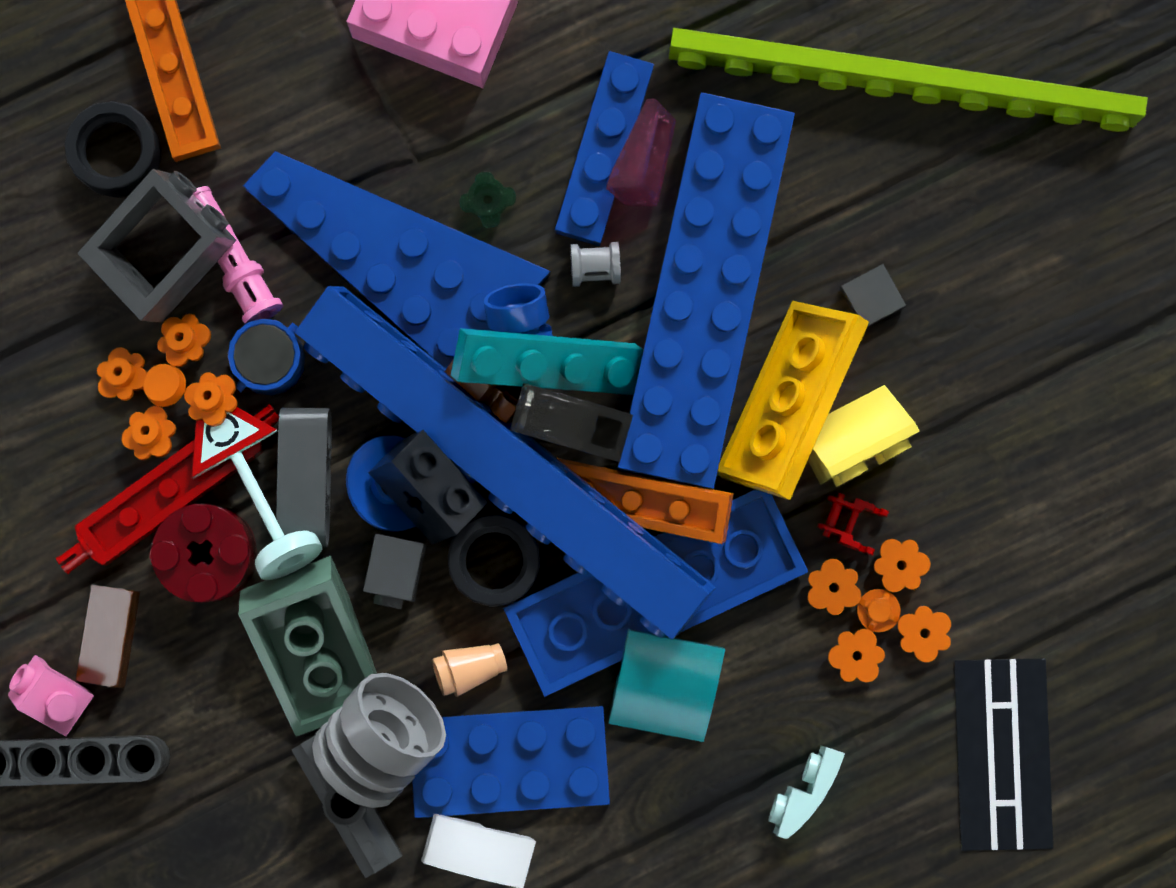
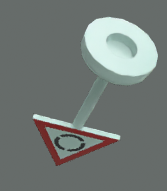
[192,395,322,580]

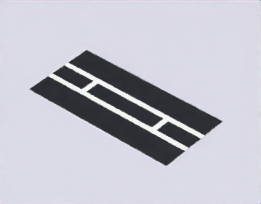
[954,658,1053,851]

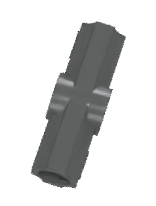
[292,736,403,878]

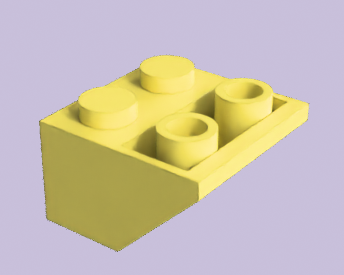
[808,385,920,487]

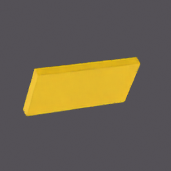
[717,301,869,500]

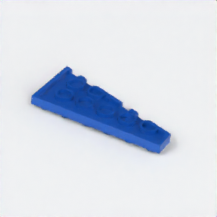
[243,151,551,369]

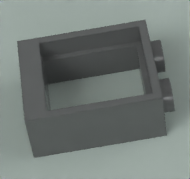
[78,169,237,323]

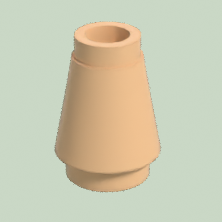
[432,643,507,697]

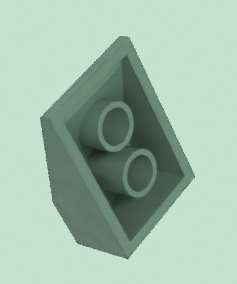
[238,556,377,737]

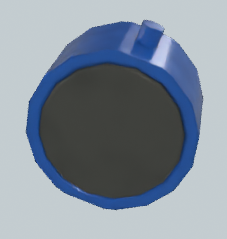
[228,319,305,396]

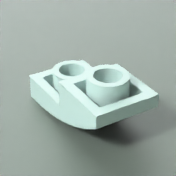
[769,745,845,839]

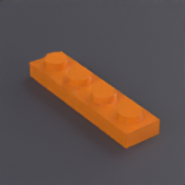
[125,0,221,162]
[557,458,734,544]

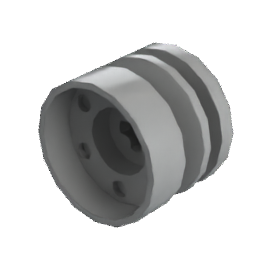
[312,673,446,808]

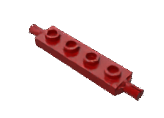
[56,403,279,574]

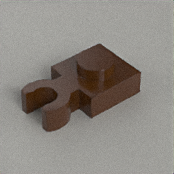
[444,359,529,425]

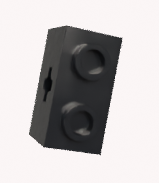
[368,430,487,544]

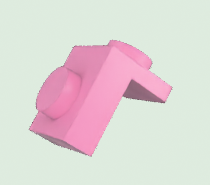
[8,655,94,736]

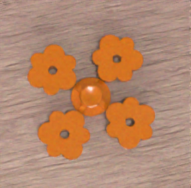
[97,314,237,460]
[807,539,951,682]

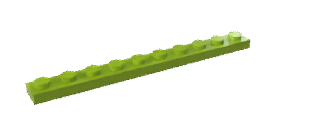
[668,28,1148,132]

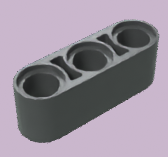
[276,408,332,548]

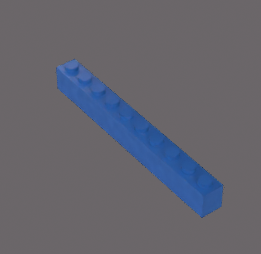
[294,286,716,639]

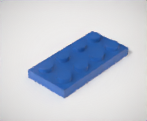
[412,706,610,818]

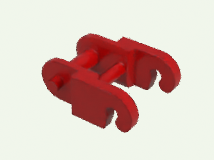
[817,493,889,556]

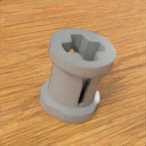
[570,242,621,287]

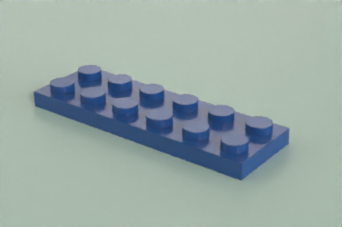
[503,489,808,697]

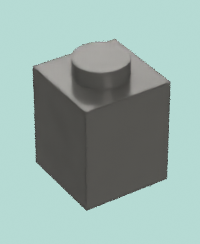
[363,534,427,609]

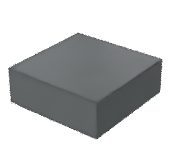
[839,264,906,327]

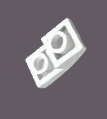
[421,814,536,888]

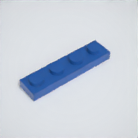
[555,51,654,246]

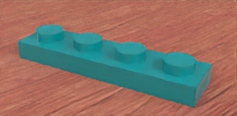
[451,328,644,395]

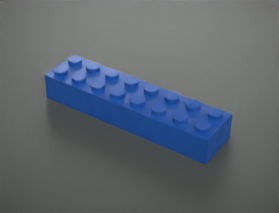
[617,92,795,489]

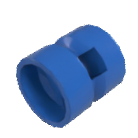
[483,283,553,336]

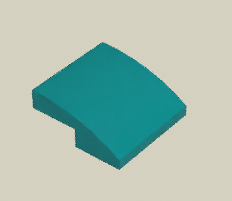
[608,629,725,742]

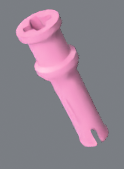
[193,186,283,324]

